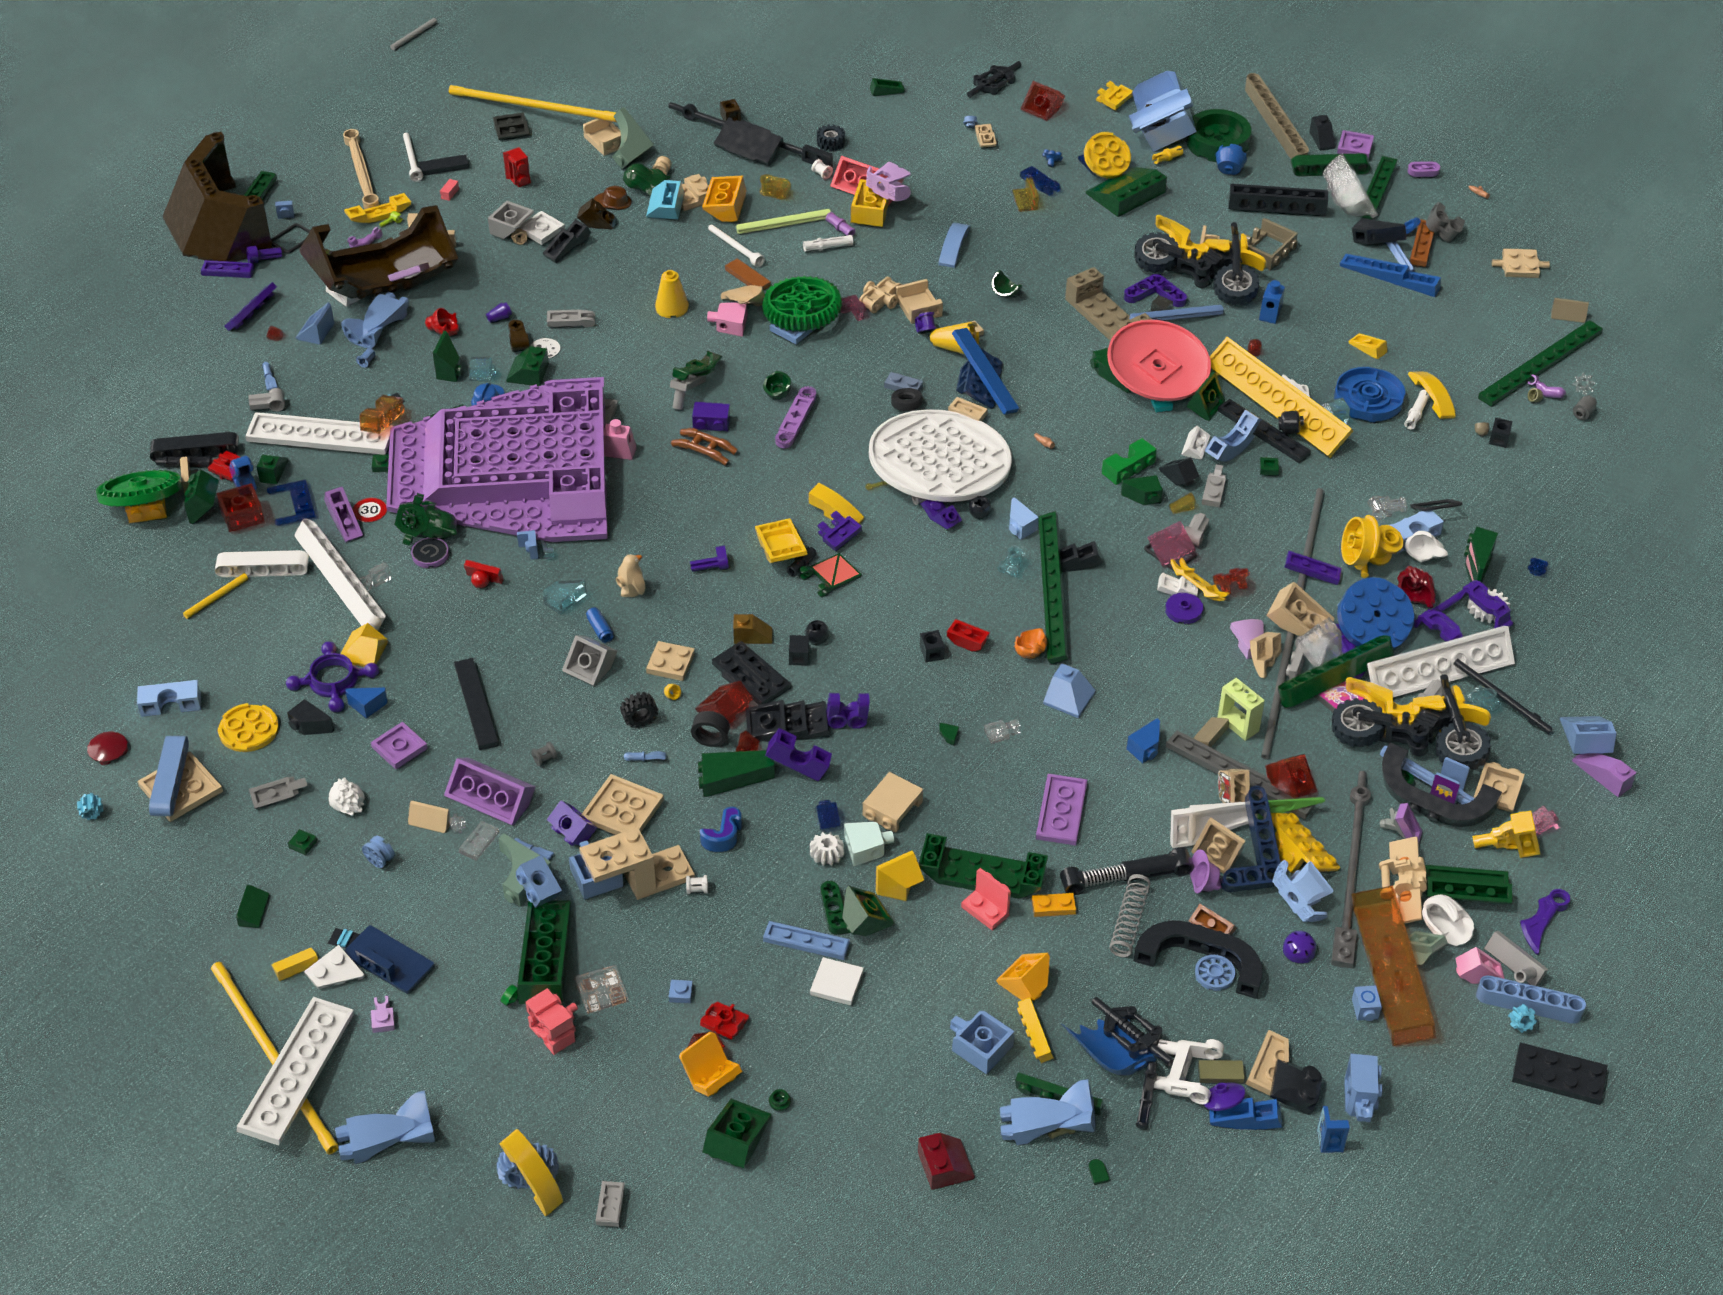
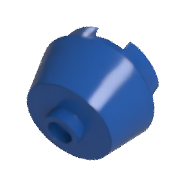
[1216,144,1247,175]

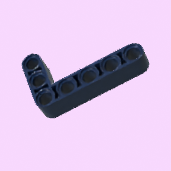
[1220,786,1280,892]

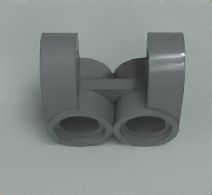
[1426,202,1465,242]

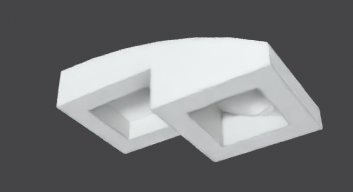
[1157,573,1199,596]

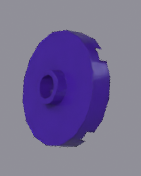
[1165,593,1203,624]

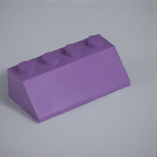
[444,757,536,825]

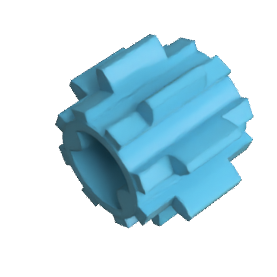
[77,793,103,820]
[1508,1004,1537,1033]

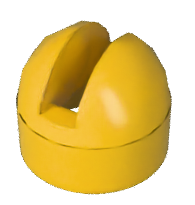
[664,684,681,700]

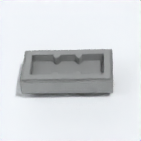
[595,1181,625,1227]

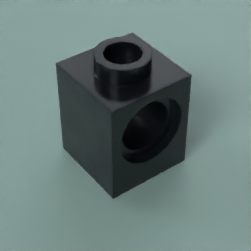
[1489,418,1513,448]
[920,630,945,663]
[789,635,809,666]

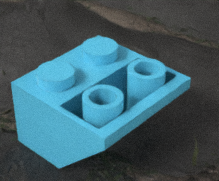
[646,180,684,219]

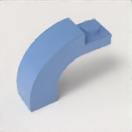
[1205,410,1262,461]

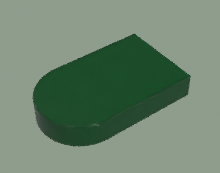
[1088,1159,1110,1185]

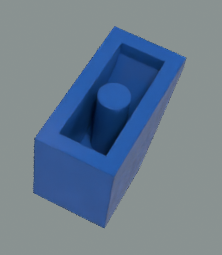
[1127,718,1160,764]

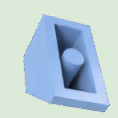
[1009,497,1038,540]

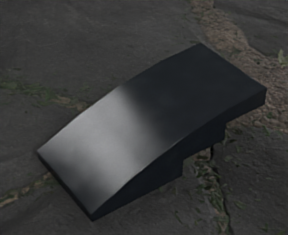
[746,700,830,741]

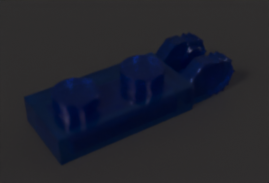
[1020,166,1061,196]

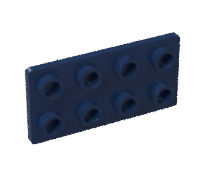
[956,348,1003,409]
[344,925,434,994]

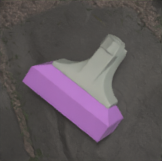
[1380,803,1422,844]

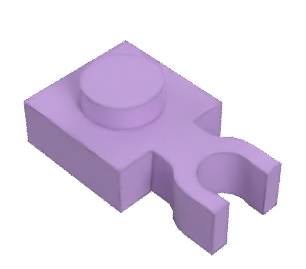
[371,996,395,1033]

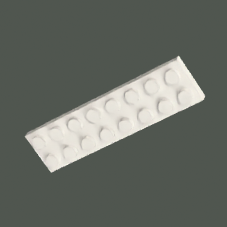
[245,412,393,455]
[1367,626,1515,697]
[237,997,354,1145]

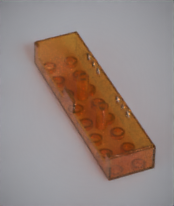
[1351,885,1436,1046]

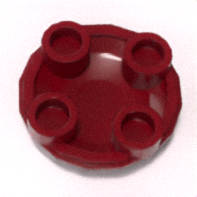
[87,731,128,765]

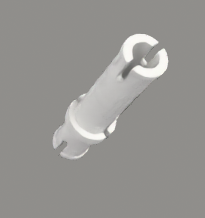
[803,235,853,252]
[1404,390,1430,429]

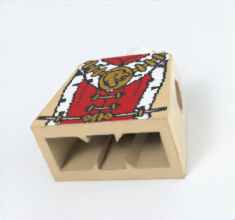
[1218,769,1250,803]

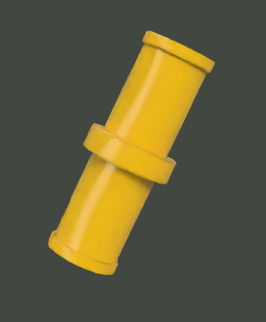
[1152,146,1183,164]

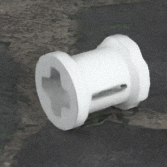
[812,159,833,179]
[686,875,708,894]

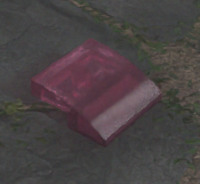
[1147,521,1195,567]

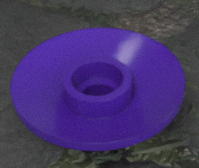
[1203,1083,1246,1111]

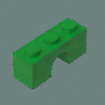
[1101,438,1157,485]

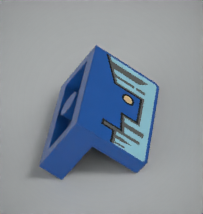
[1317,1106,1350,1153]

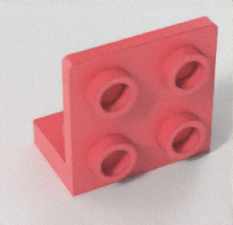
[961,868,1011,930]

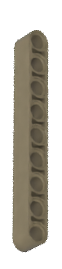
[1245,73,1309,159]

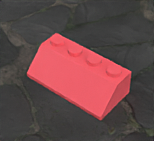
[830,156,904,205]

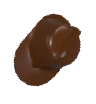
[594,185,632,209]

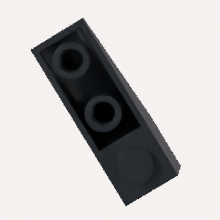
[1352,218,1407,244]

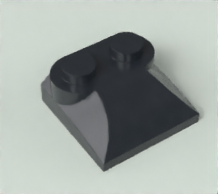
[1270,1059,1322,1115]

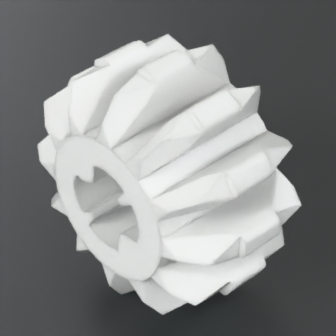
[810,832,844,866]

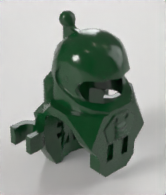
[394,493,458,546]

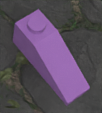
[324,487,363,542]
[1572,753,1636,797]

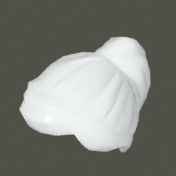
[1405,531,1448,562]

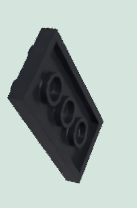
[1512,1042,1607,1105]

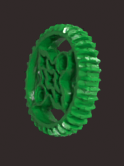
[762,275,842,332]

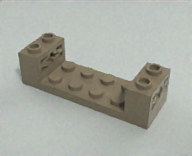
[1065,267,1153,341]

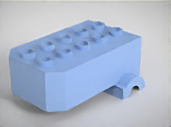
[1129,71,1197,152]

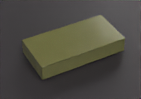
[1198,1060,1244,1083]

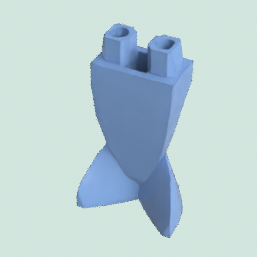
[341,292,409,349]
[1000,1079,1096,1145]
[335,1091,435,1164]

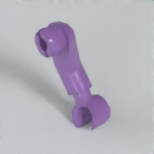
[348,227,383,248]
[1528,375,1566,398]

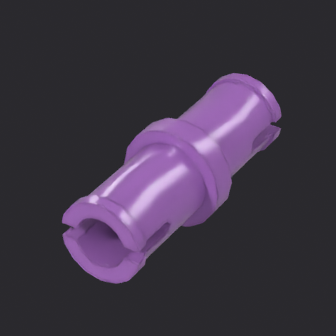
[826,212,855,236]

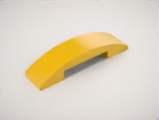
[344,193,411,223]
[1408,371,1456,419]
[499,1129,563,1216]

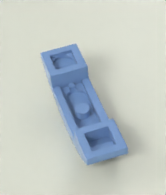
[939,223,970,268]

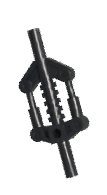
[967,61,1021,98]
[1091,997,1174,1066]

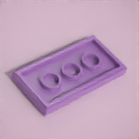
[1036,774,1087,846]

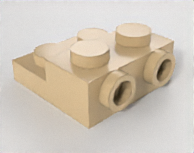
[681,174,709,211]
[1474,762,1525,813]

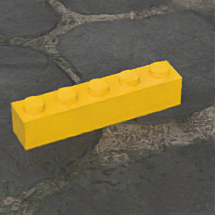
[1017,997,1054,1063]

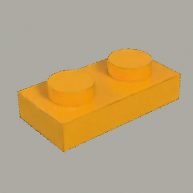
[1032,893,1076,917]

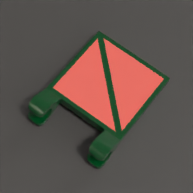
[800,553,862,597]

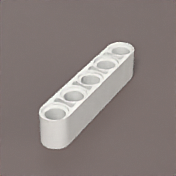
[215,550,309,577]

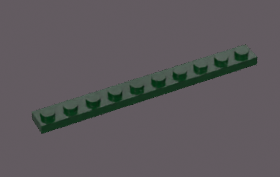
[1478,320,1603,407]
[1038,511,1068,664]

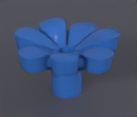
[1043,149,1063,167]

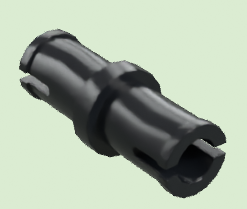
[786,546,817,577]

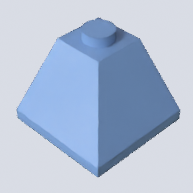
[1043,664,1095,718]

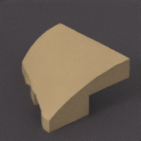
[1250,632,1281,678]

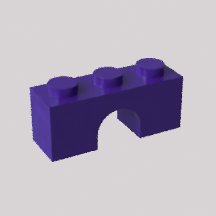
[765,728,832,781]

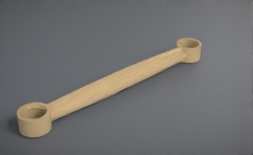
[343,129,380,209]

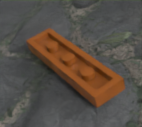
[1410,219,1434,267]

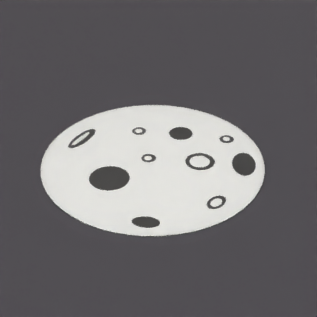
[530,338,560,358]

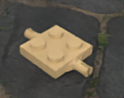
[1492,249,1550,278]

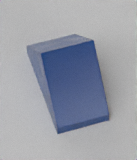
[346,687,388,718]

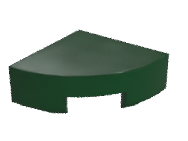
[939,723,959,745]

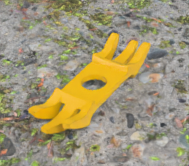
[1170,558,1230,601]

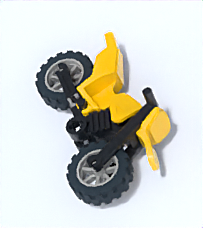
[1134,215,1266,305]
[1332,674,1491,770]

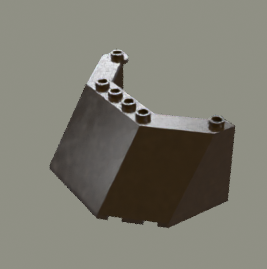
[163,131,272,262]
[299,205,458,299]

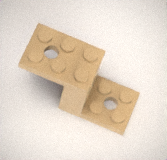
[579,827,695,900]

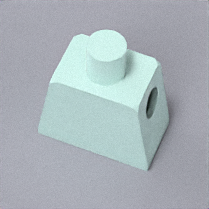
[844,822,894,866]

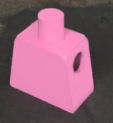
[707,302,748,336]
[604,419,636,460]

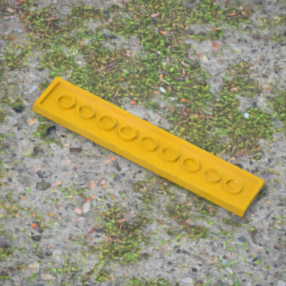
[1210,337,1353,458]

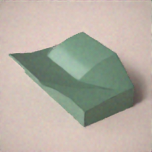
[1402,931,1448,966]

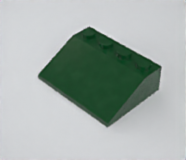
[1085,167,1167,217]

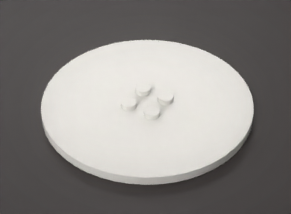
[868,410,1012,502]

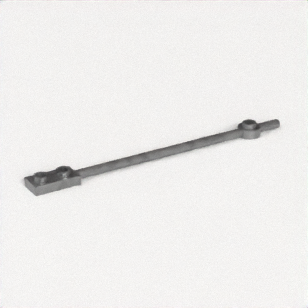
[1331,771,1371,969]

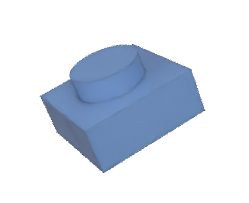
[275,201,294,219]
[669,980,693,1003]

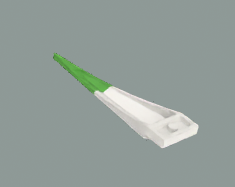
[1170,797,1325,848]

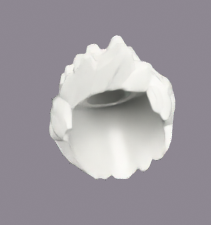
[328,777,365,816]

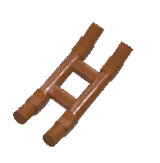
[671,428,738,465]

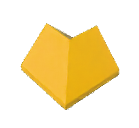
[341,623,388,667]
[876,851,924,901]

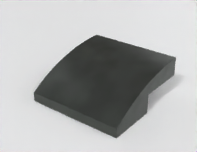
[493,112,530,140]

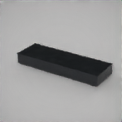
[419,154,469,176]

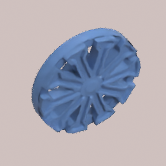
[1195,955,1235,991]

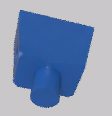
[1259,280,1285,324]

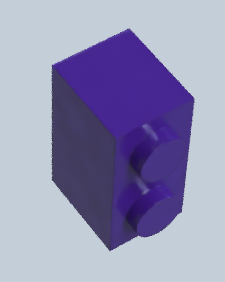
[692,402,730,431]

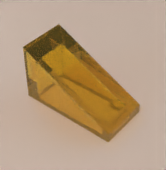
[1169,492,1195,514]

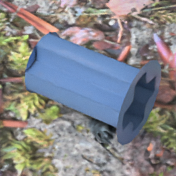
[356,348,375,368]

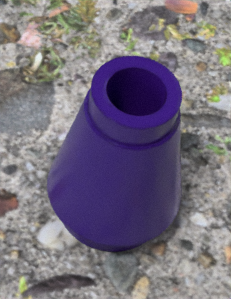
[485,302,512,323]

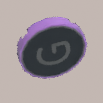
[411,538,449,568]

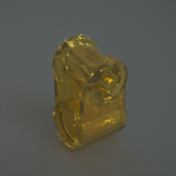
[759,174,791,200]

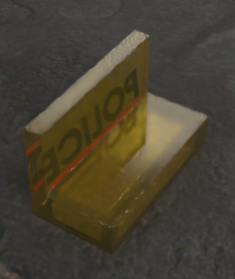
[1012,177,1039,212]

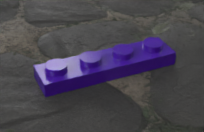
[224,282,277,331]

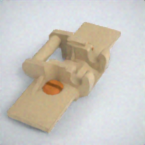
[1379,837,1427,926]

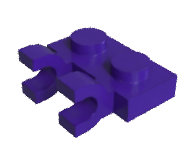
[817,511,862,552]

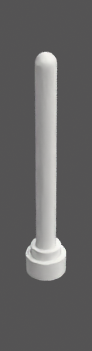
[403,133,423,182]
[708,225,765,268]

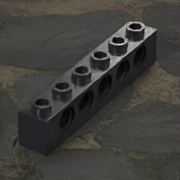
[1228,183,1328,216]

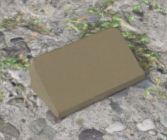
[1551,298,1589,323]
[1193,717,1229,747]

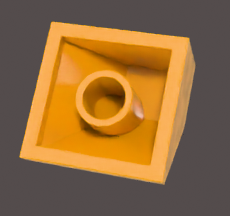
[996,953,1050,1001]

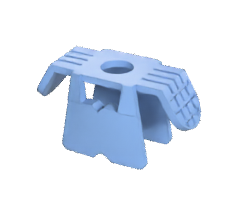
[1272,860,1333,922]

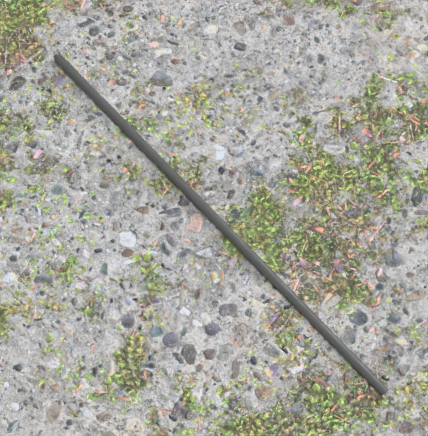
[1261,488,1324,759]

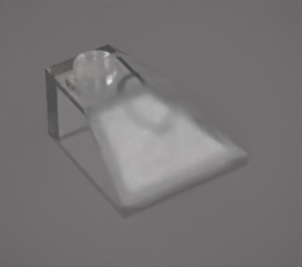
[1295,617,1342,667]

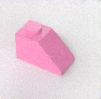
[1455,947,1505,984]

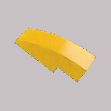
[809,483,864,524]

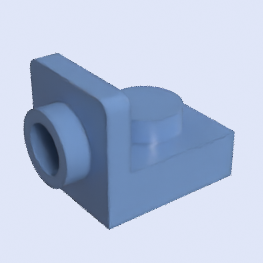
[517,530,538,560]

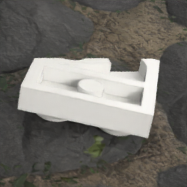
[304,945,365,989]

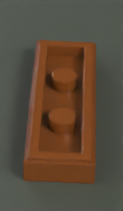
[725,258,771,290]

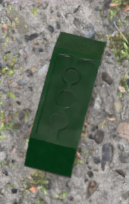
[919,833,1048,899]

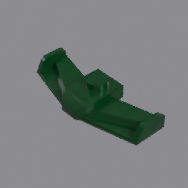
[672,351,722,380]

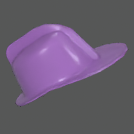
[1190,849,1221,894]

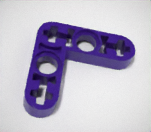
[1124,274,1187,308]

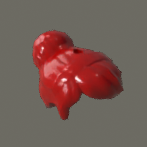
[425,308,459,336]

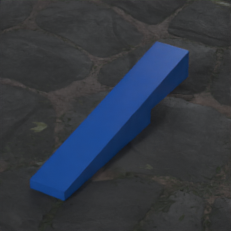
[1340,254,1441,297]

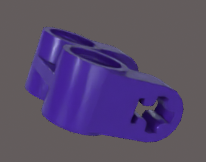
[826,693,870,729]

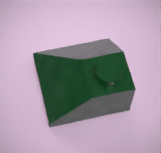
[433,331,463,382]
[842,886,894,937]

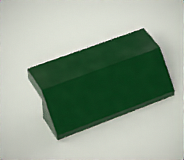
[1425,865,1513,905]

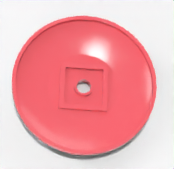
[1107,320,1211,401]

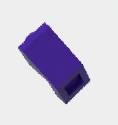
[921,500,962,529]

